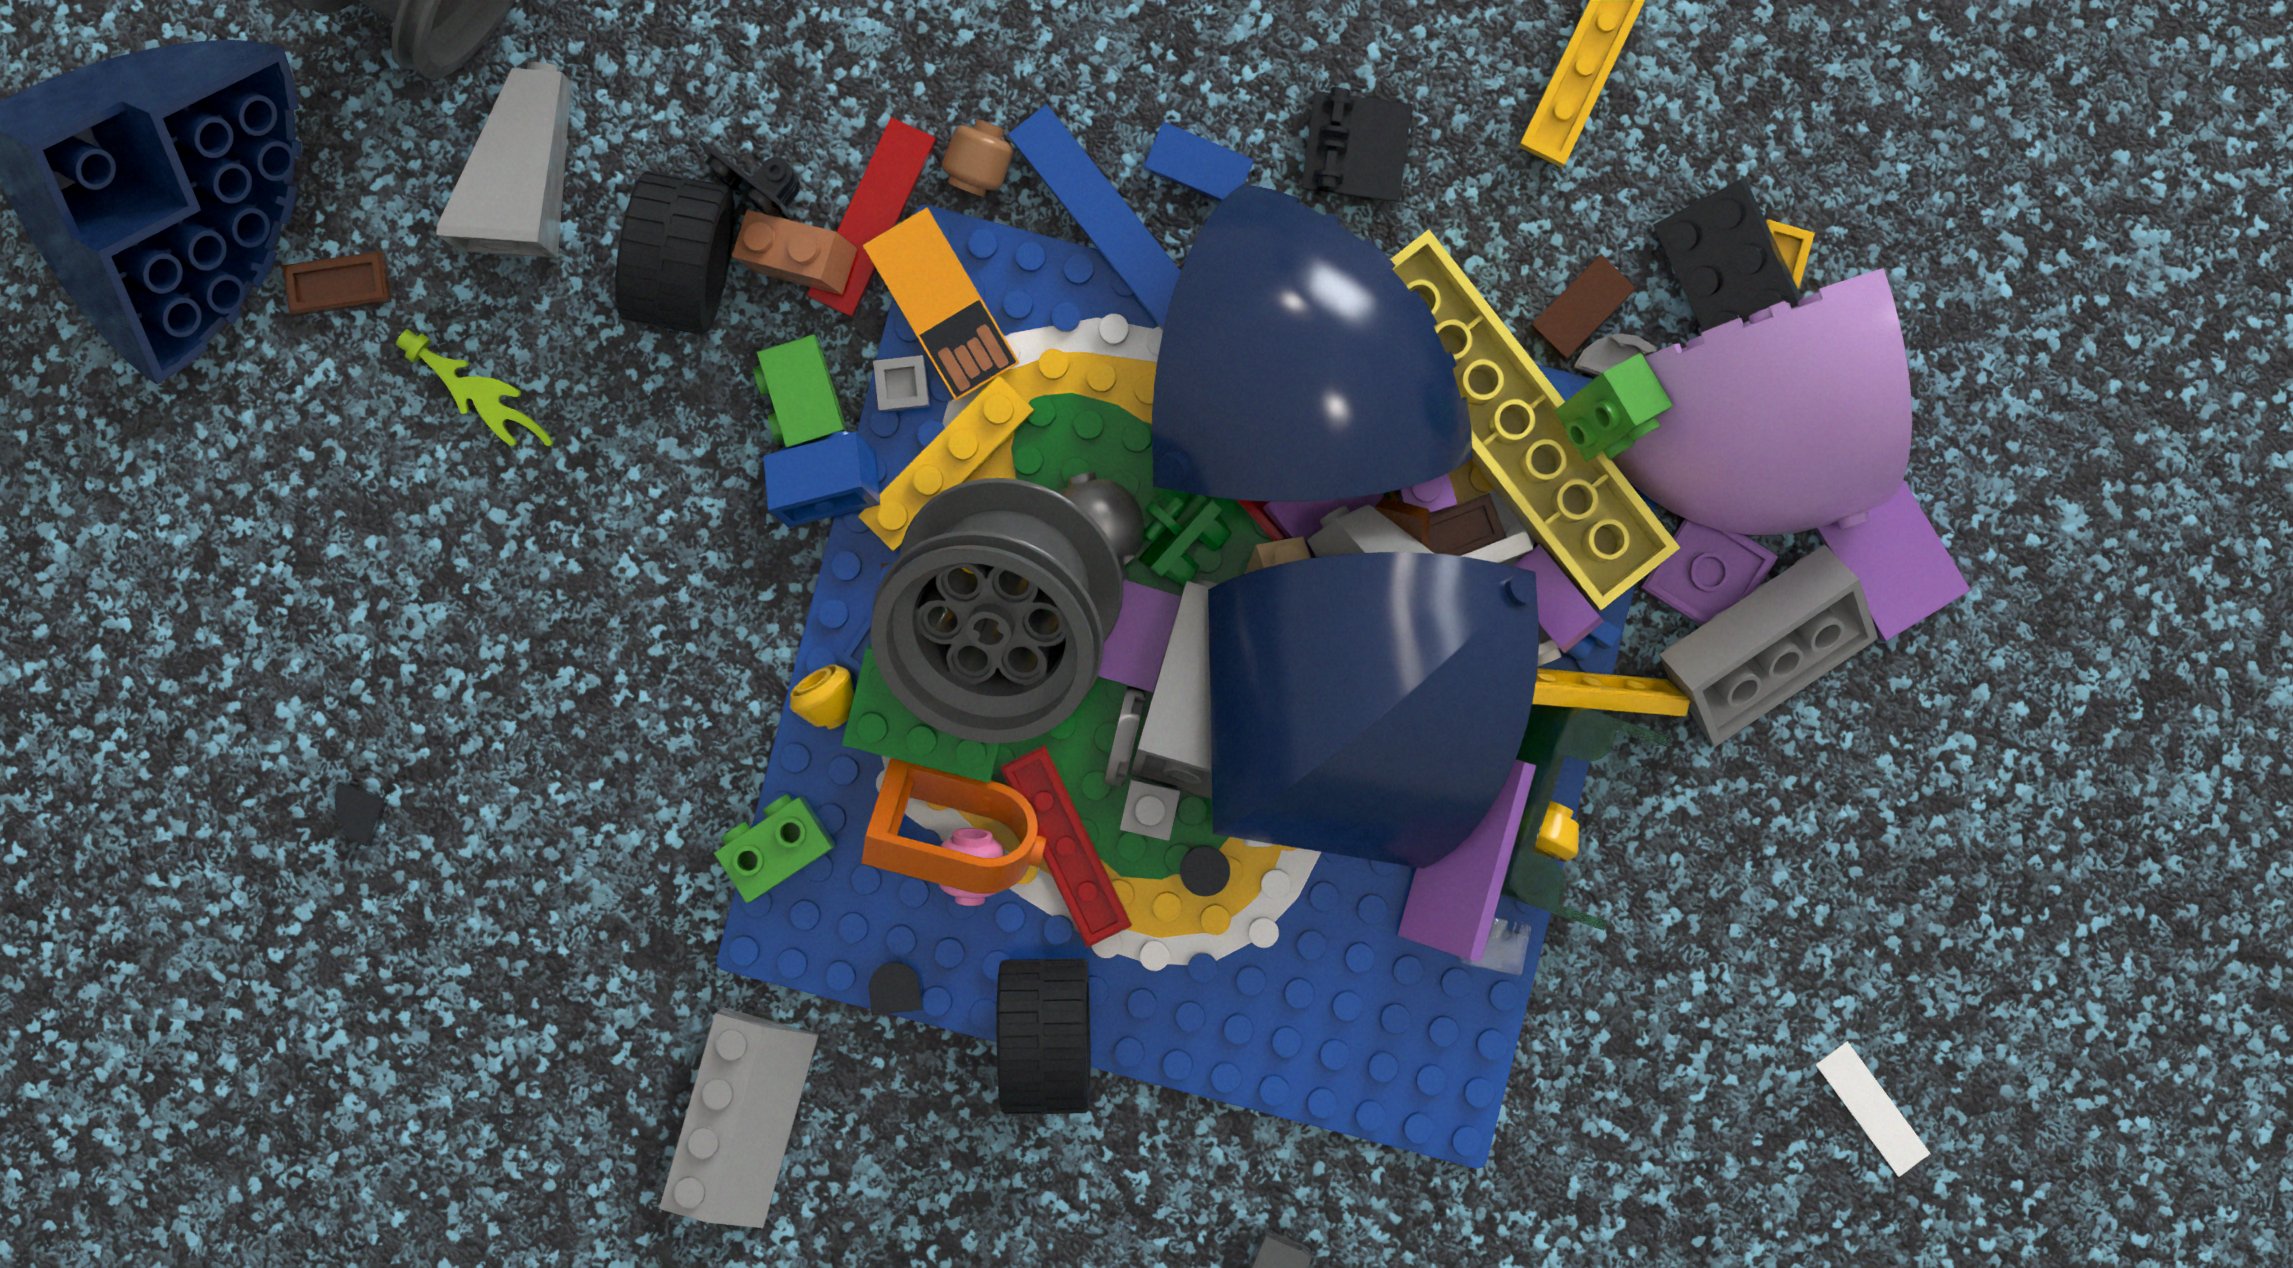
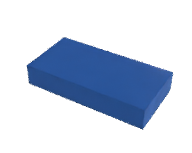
[1144,121,1254,202]

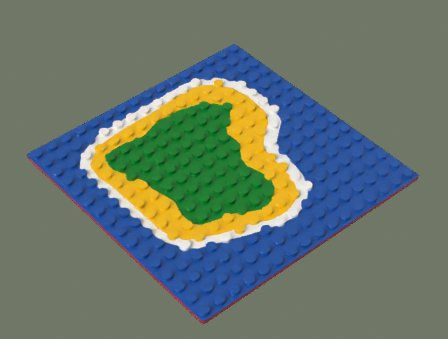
[716,205,1656,1169]

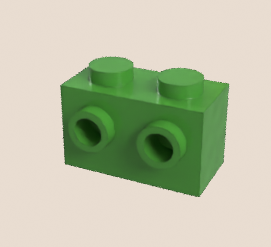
[1554,353,1673,462]
[714,794,837,904]

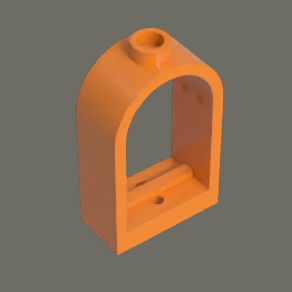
[861,758,1047,894]

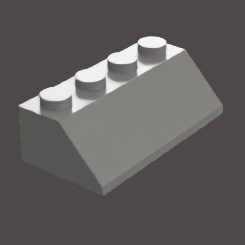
[1659,544,1878,748]
[659,1007,819,1228]

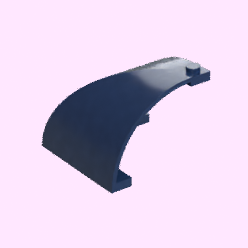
[1208,552,1539,869]

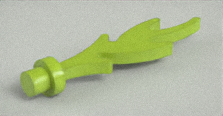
[396,329,554,446]

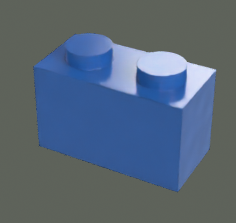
[763,431,881,528]

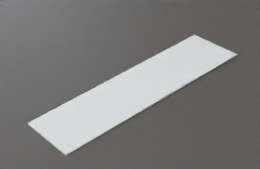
[1816,1041,1931,1177]

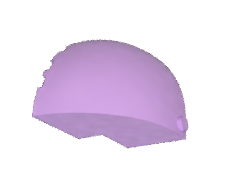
[1611,268,1912,535]

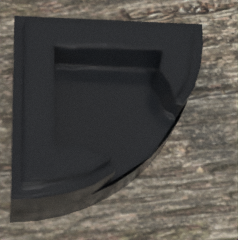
[335,782,389,846]

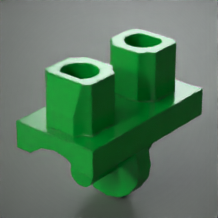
[1138,494,1232,586]

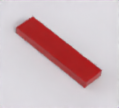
[807,117,937,318]
[1000,745,1132,948]

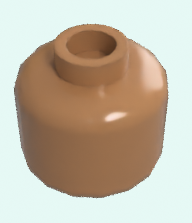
[942,119,1014,197]

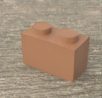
[732,209,857,295]

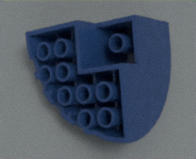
[0,40,301,384]
[1152,184,1473,502]

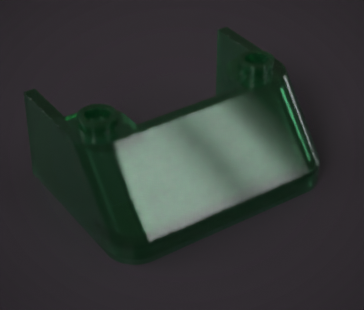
[1500,704,1669,931]

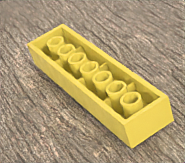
[1390,229,1680,612]

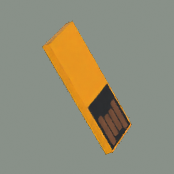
[863,207,1020,401]

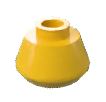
[790,665,854,729]
[1515,800,1579,862]

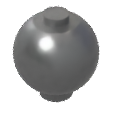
[1058,472,1144,581]

